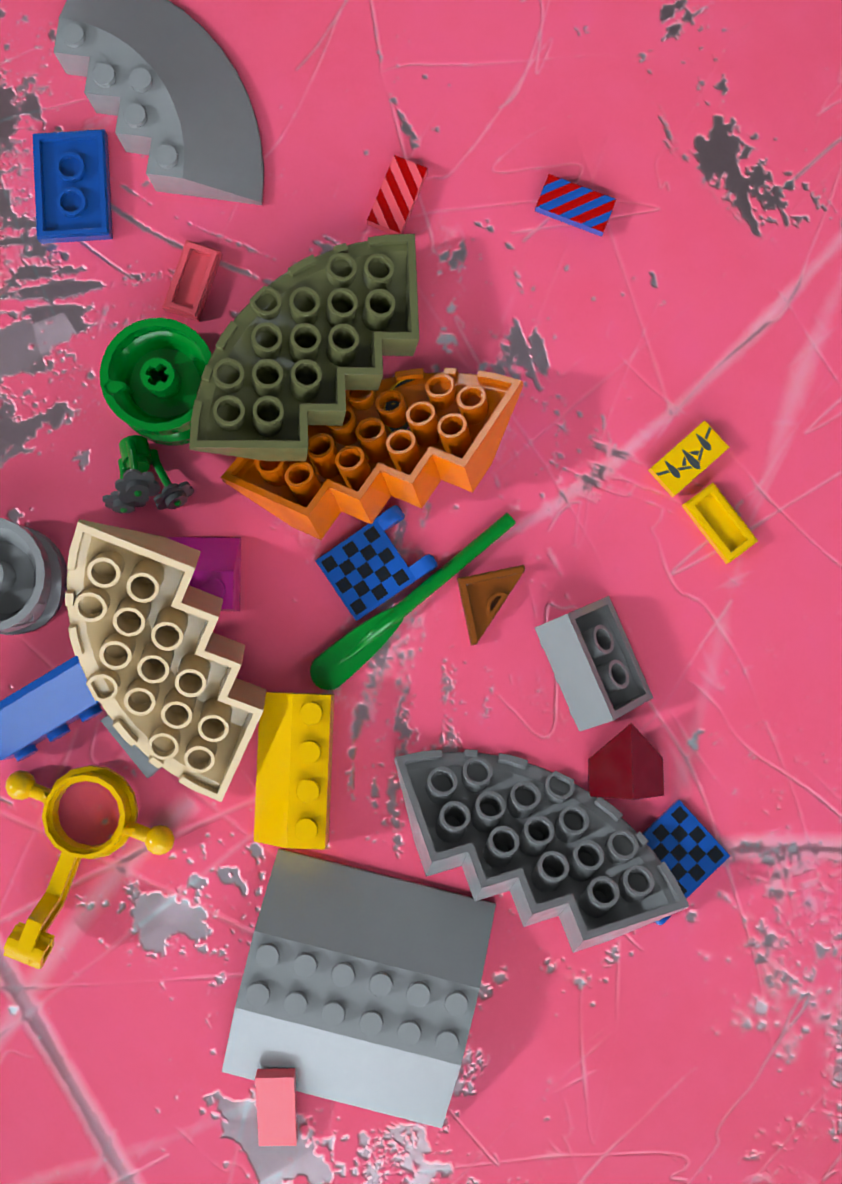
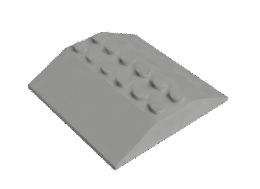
[222,848,496,1128]

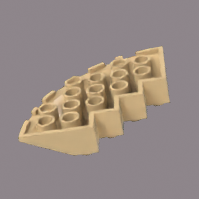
[65,519,266,802]

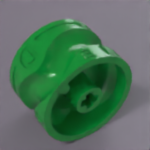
[100,318,212,446]

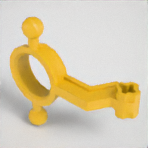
[4,765,175,970]

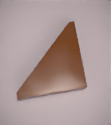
[457,565,525,646]

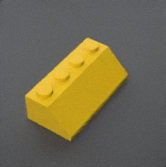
[254,692,335,850]

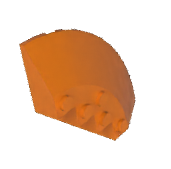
[220,367,523,540]

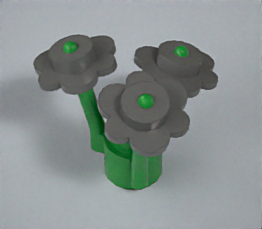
[102,435,194,513]

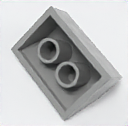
[535,596,653,732]

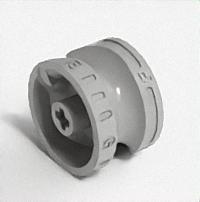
[0,518,67,635]

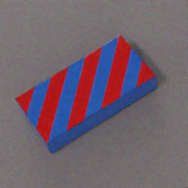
[535,174,617,237]

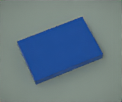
[33,129,113,244]

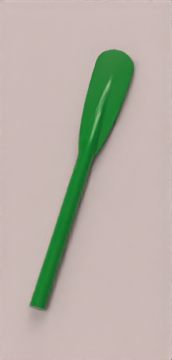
[310,512,516,690]

